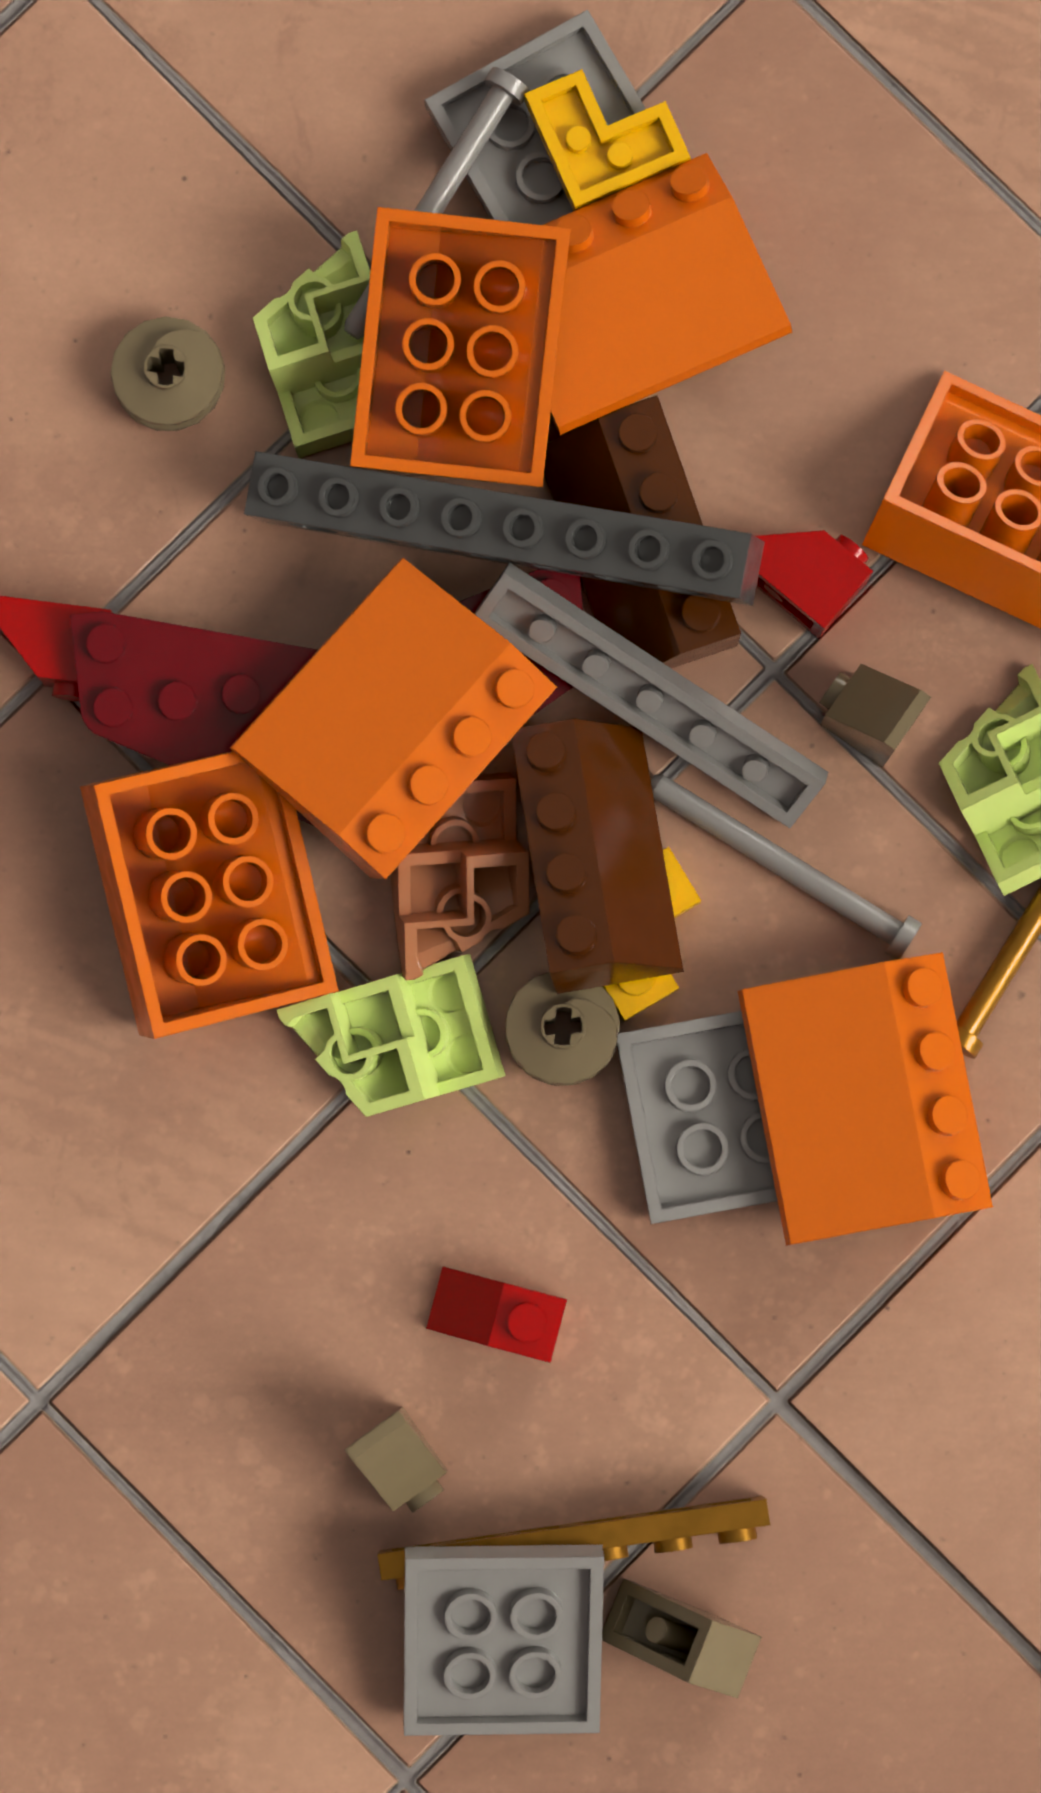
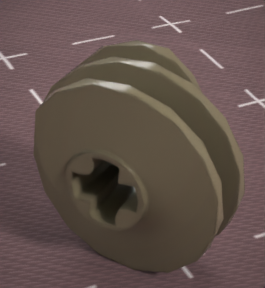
[111,317,225,431]
[505,972,620,1086]

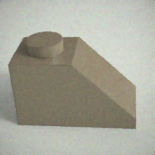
[819,664,931,768]
[345,1407,447,1513]
[602,1578,761,1698]

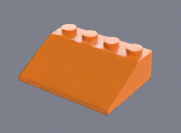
[543,153,792,435]
[350,207,571,488]
[862,370,1041,629]
[230,558,557,879]
[80,751,339,1039]
[737,952,993,1246]

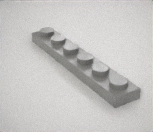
[474,562,828,828]

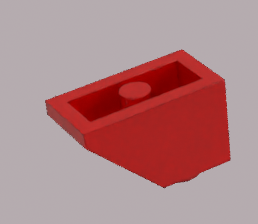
[756,530,873,639]
[0,596,113,702]
[426,1267,567,1363]

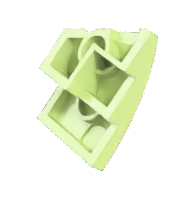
[253,230,371,458]
[939,664,1041,896]
[277,954,506,1117]

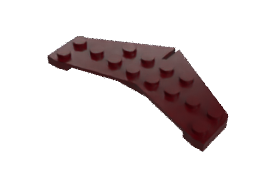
[70,569,583,826]

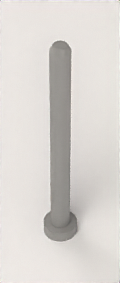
[344,67,530,339]
[651,775,922,960]

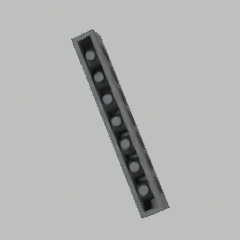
[244,451,765,606]

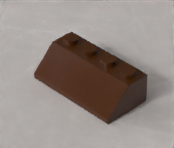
[544,395,741,668]
[512,718,684,994]

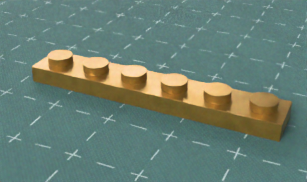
[378,1496,770,1590]

